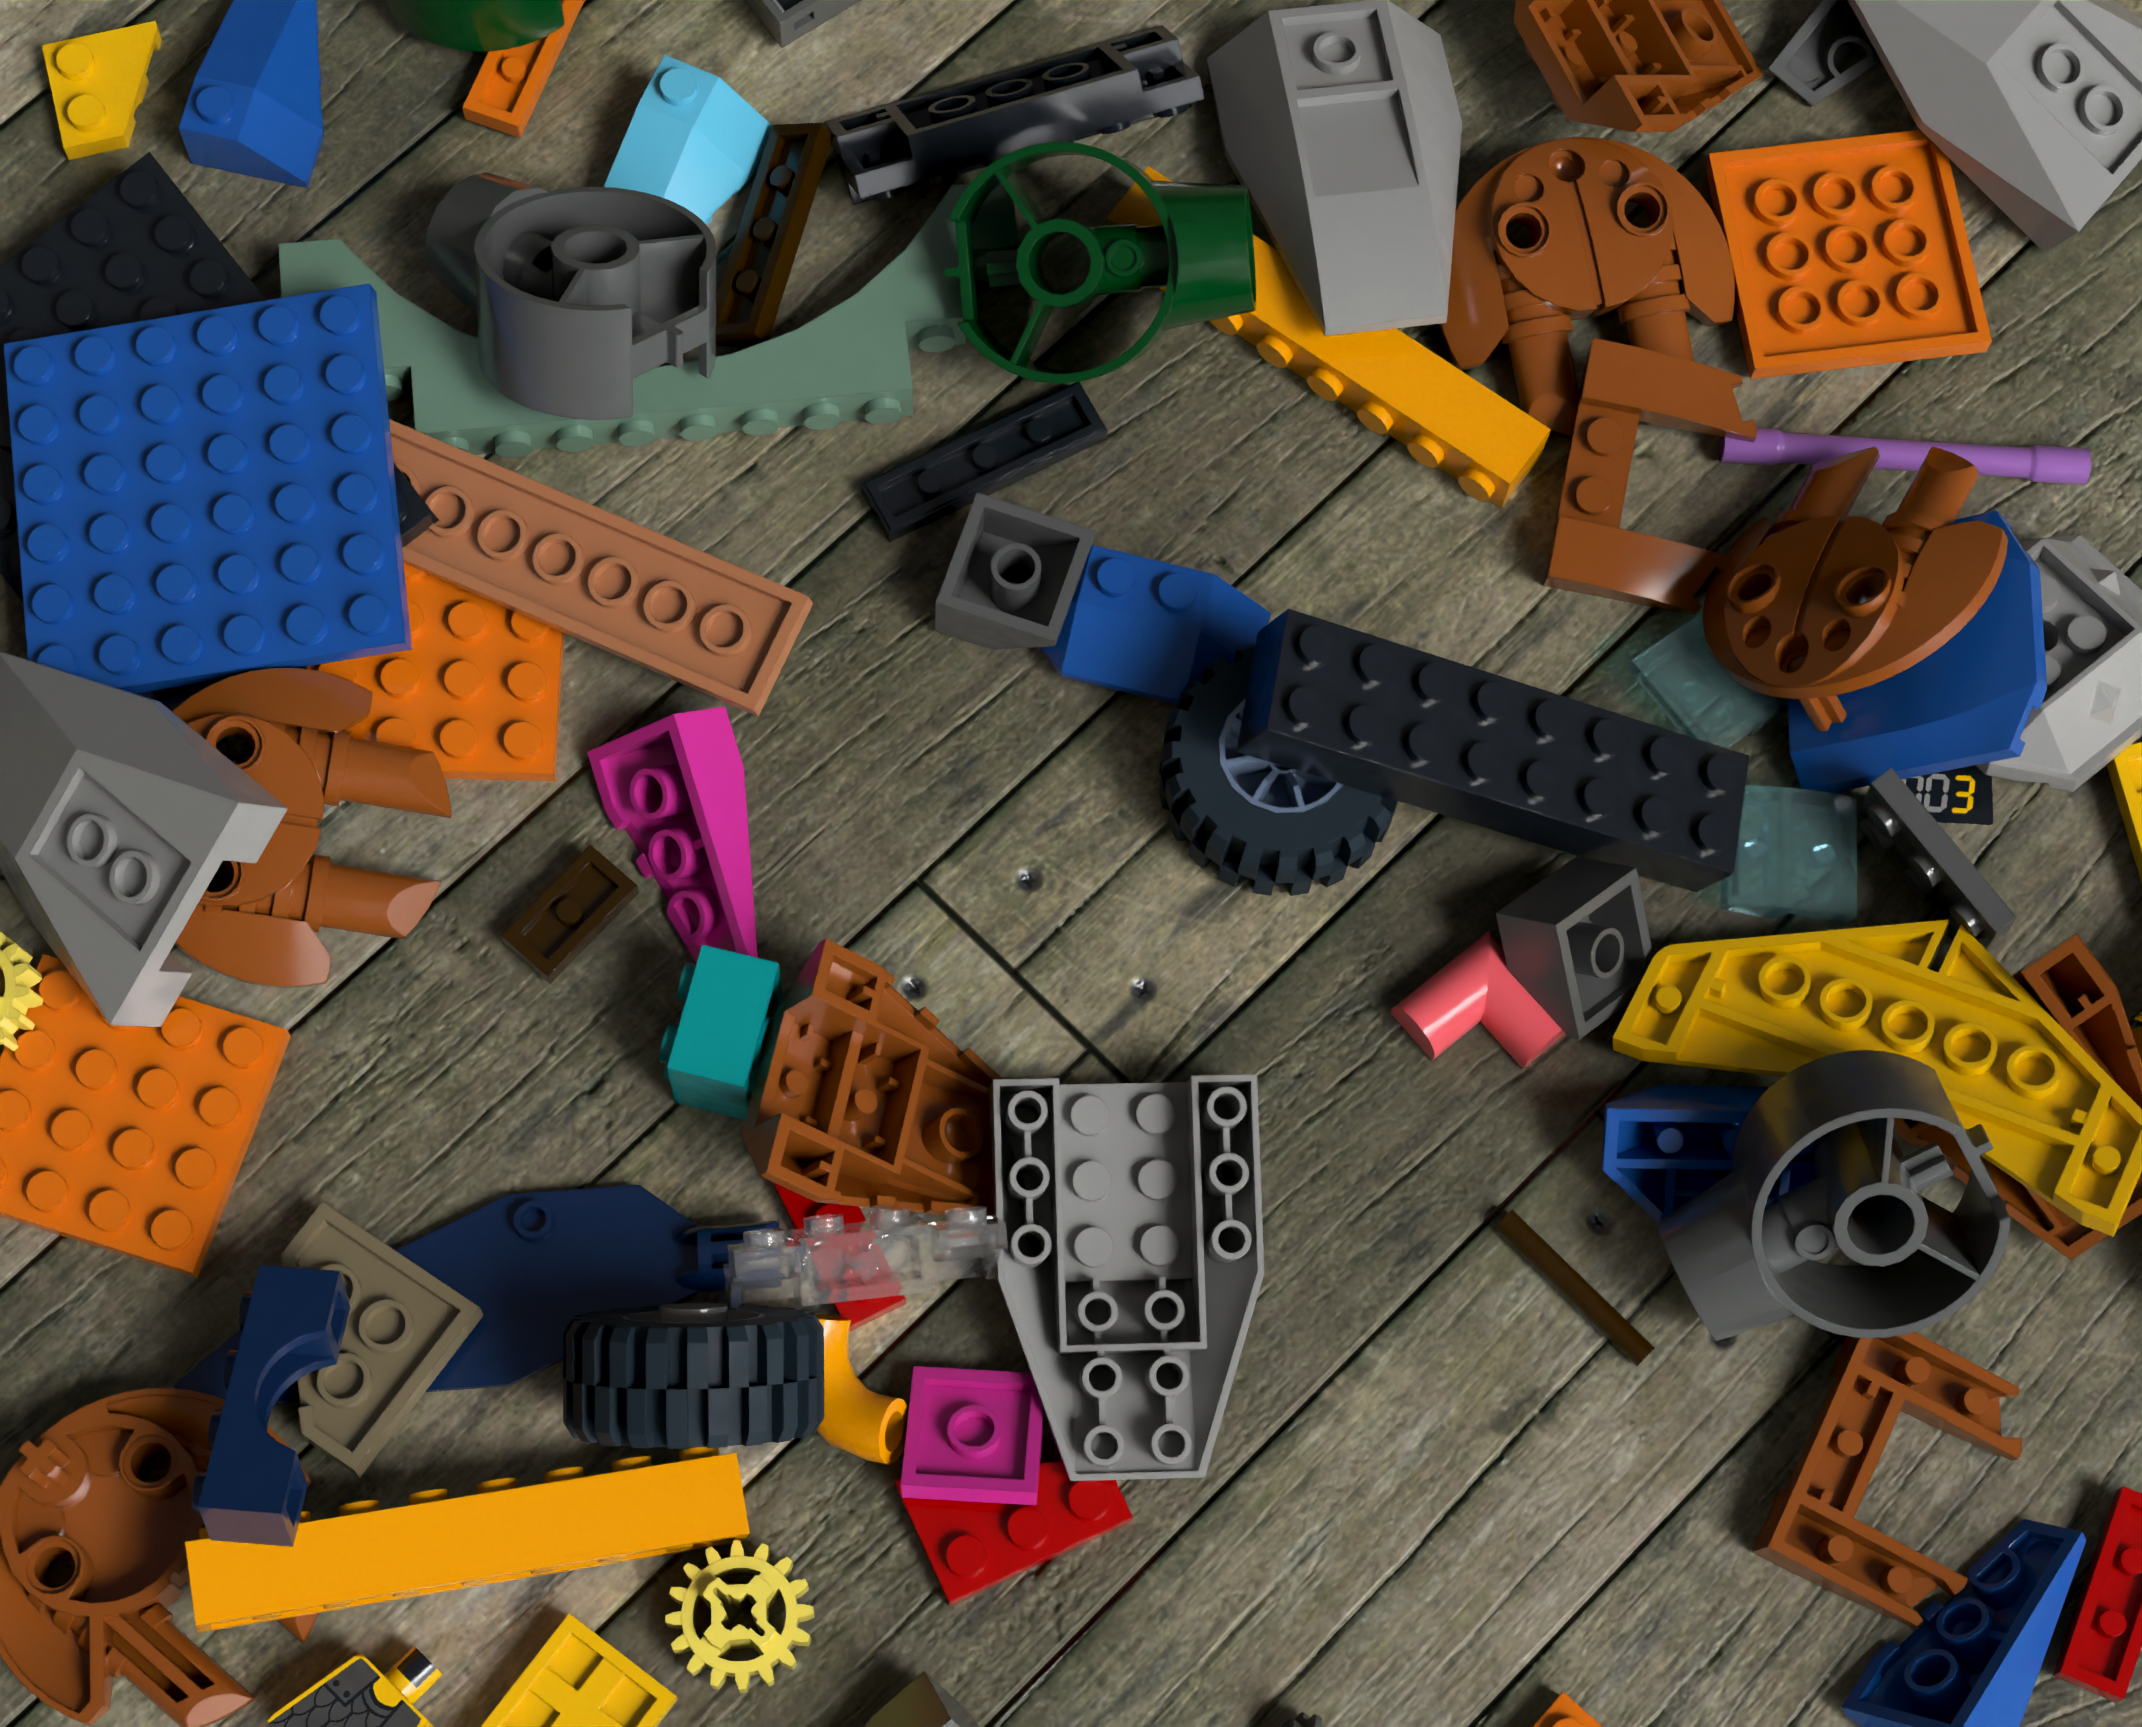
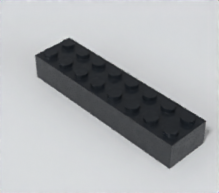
[1236,608,1749,892]

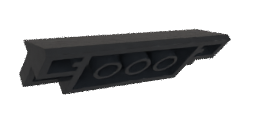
[825,25,1204,205]

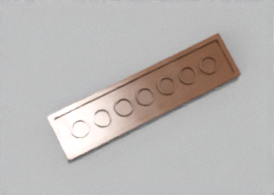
[389,419,813,717]

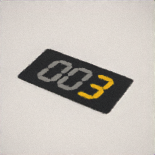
[1902,766,1993,825]

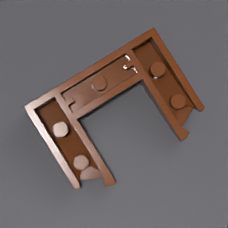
[1544,338,1757,615]
[1752,1332,2022,1627]

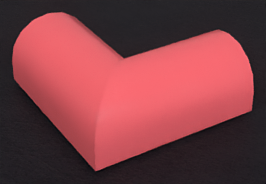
[1390,931,1566,1069]

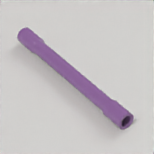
[1718,428,2091,485]

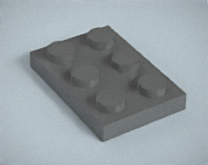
[1859,768,2017,952]

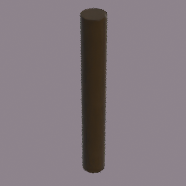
[1494,1209,1655,1366]

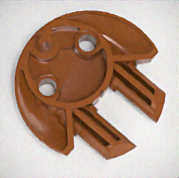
[1438,137,1735,436]
[1703,446,2008,732]
[172,668,452,988]
[0,1388,319,1727]

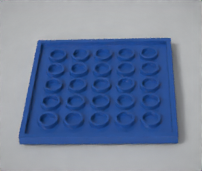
[4,283,412,693]

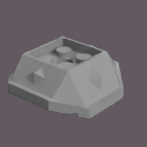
[1976,535,2142,792]

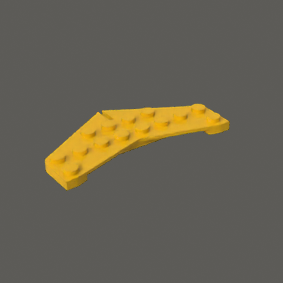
[1613,920,2142,1237]

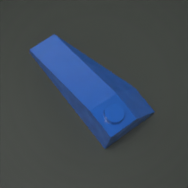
[178,0,324,188]
[1841,1519,2086,1727]

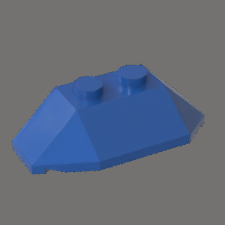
[1039,545,1271,705]
[1601,1085,1857,1222]

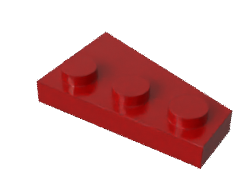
[894,1461,1133,1606]

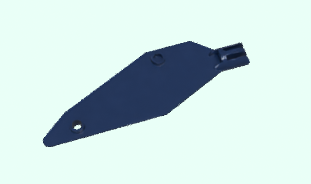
[174,1185,782,1403]

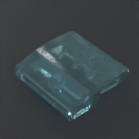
[1627,614,1788,749]
[1721,785,1857,924]

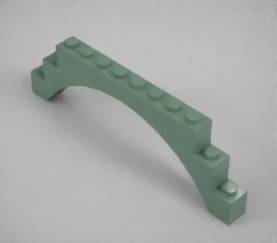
[278,183,1020,458]

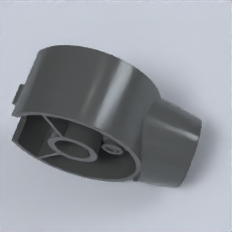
[425,172,716,420]
[1657,1050,2011,1341]

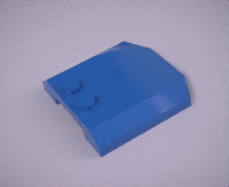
[1788,510,2047,797]

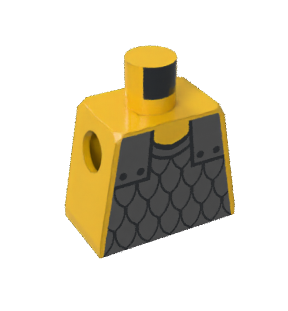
[267,1646,443,1727]

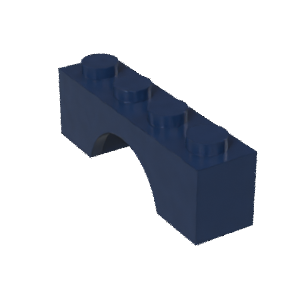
[192,1265,351,1547]

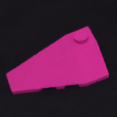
[587,706,758,964]

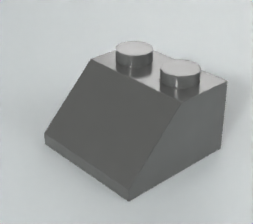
[935,492,1096,650]
[1496,856,1654,1040]

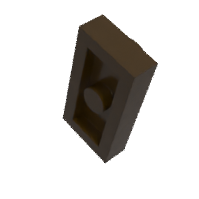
[501,844,639,984]

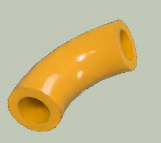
[811,1312,908,1465]

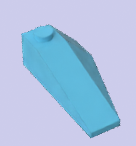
[604,55,772,225]

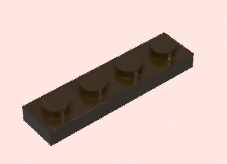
[716,123,834,346]

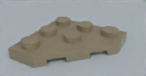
[281,1202,484,1478]

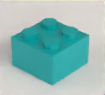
[659,944,784,1120]

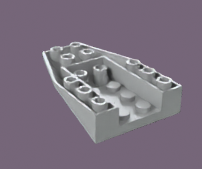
[1848,0,2142,252]
[0,651,288,1027]
[989,1074,1264,1481]

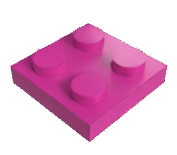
[901,1366,1044,1505]

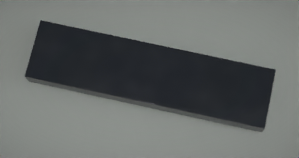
[861,382,1108,543]

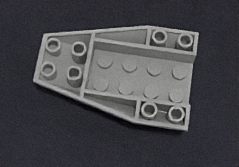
[1207,0,1462,336]

